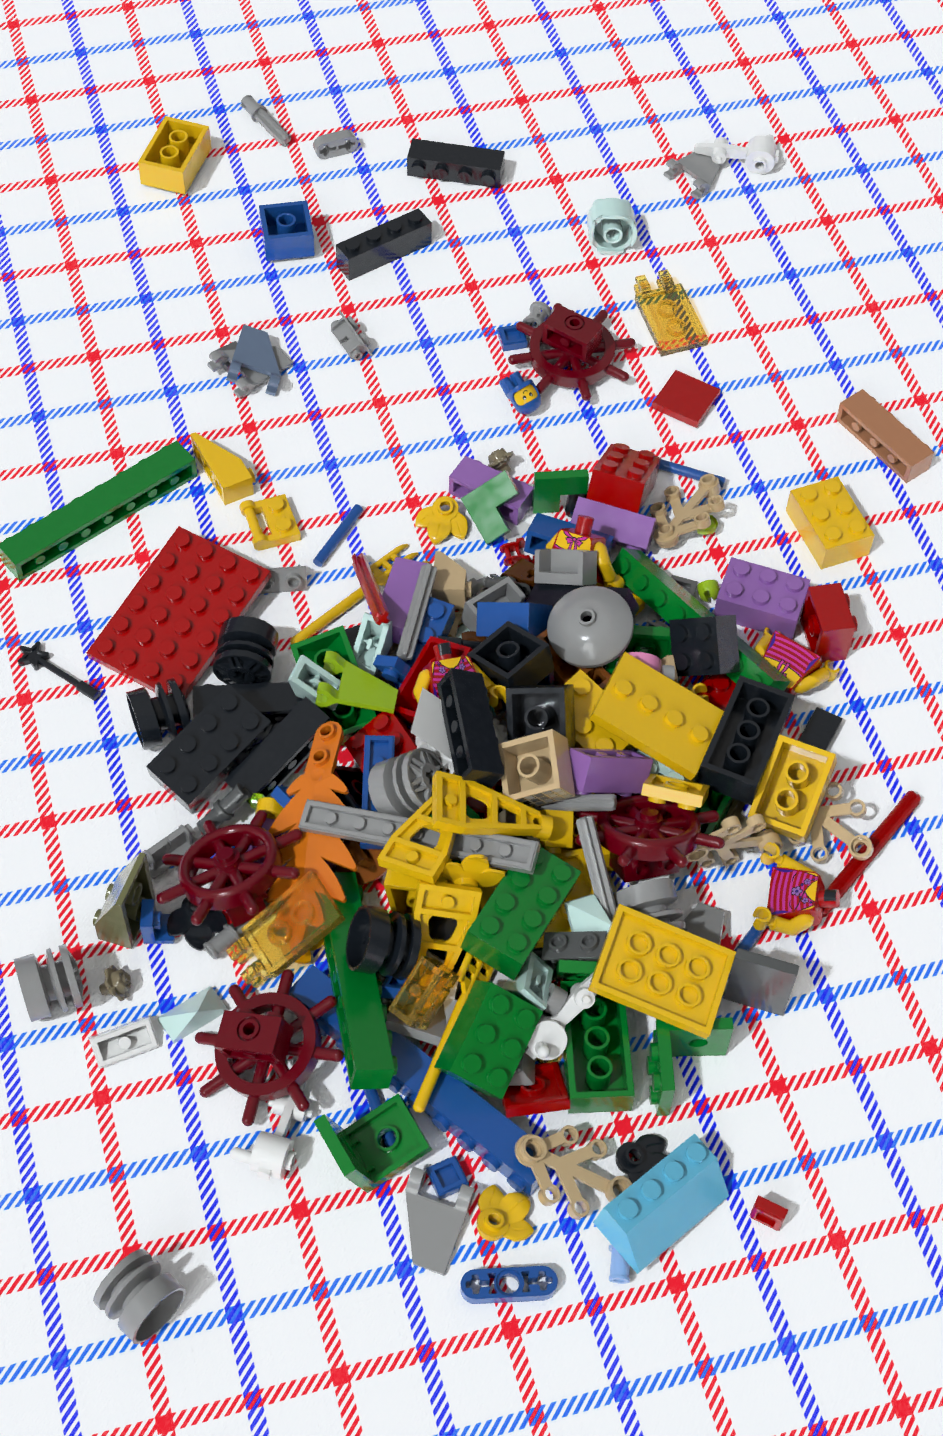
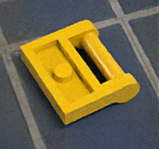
[239,494,301,551]

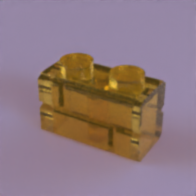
[388,955,460,1030]

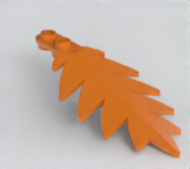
[265,721,358,956]

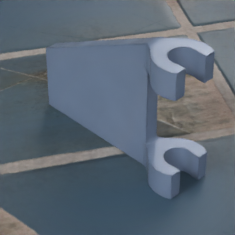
[226,324,281,396]

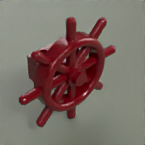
[508,303,636,401]
[574,793,725,883]
[156,810,303,927]
[195,969,344,1127]

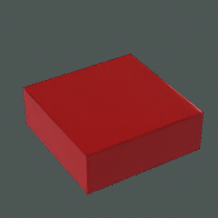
[749,1195,788,1231]

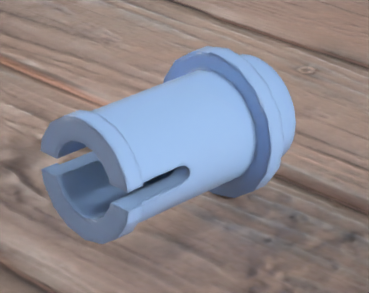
[608,1245,630,1284]

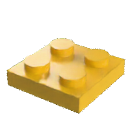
[641,773,710,810]

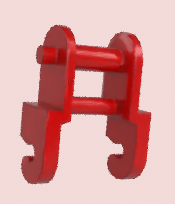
[499,537,535,566]

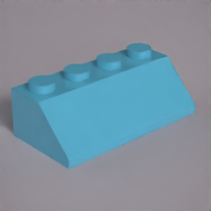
[593,1133,729,1274]

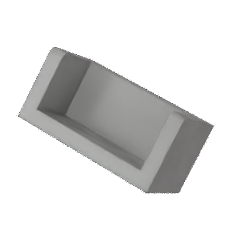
[534,549,597,586]
[461,576,526,632]

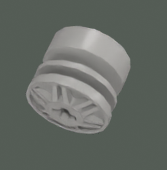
[368,748,446,818]
[613,878,688,931]
[13,943,84,1022]
[93,1249,186,1344]

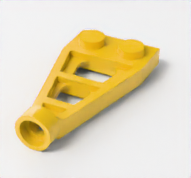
[432,770,553,840]
[377,773,467,885]
[413,880,482,1007]

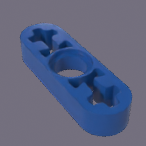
[460,1266,558,1304]

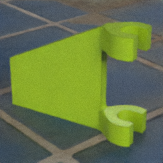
[315,651,398,714]

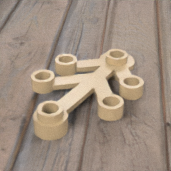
[650,474,725,548]
[787,782,874,864]
[685,814,783,868]
[515,1125,632,1220]

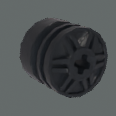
[212,616,279,685]
[126,678,191,750]
[346,905,422,980]

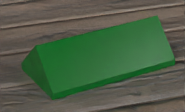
[290,625,377,745]

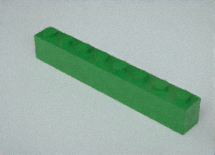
[0,440,197,582]
[612,547,791,691]
[316,872,398,1090]

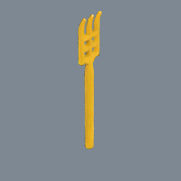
[290,544,429,645]
[413,952,494,1113]

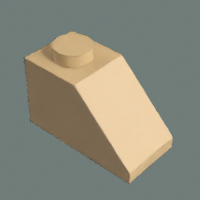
[431,551,472,609]

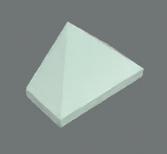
[564,894,611,961]
[157,986,227,1044]

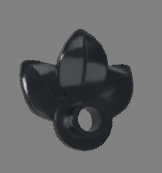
[167,897,227,951]
[615,1134,667,1184]

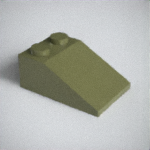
[93,852,156,949]

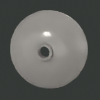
[547,586,634,668]

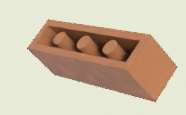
[836,389,934,484]

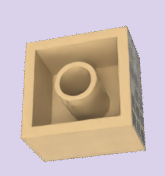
[498,729,575,808]

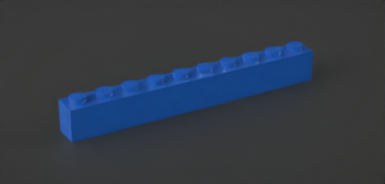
[289,965,553,1196]

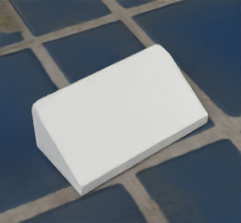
[88,1016,160,1069]

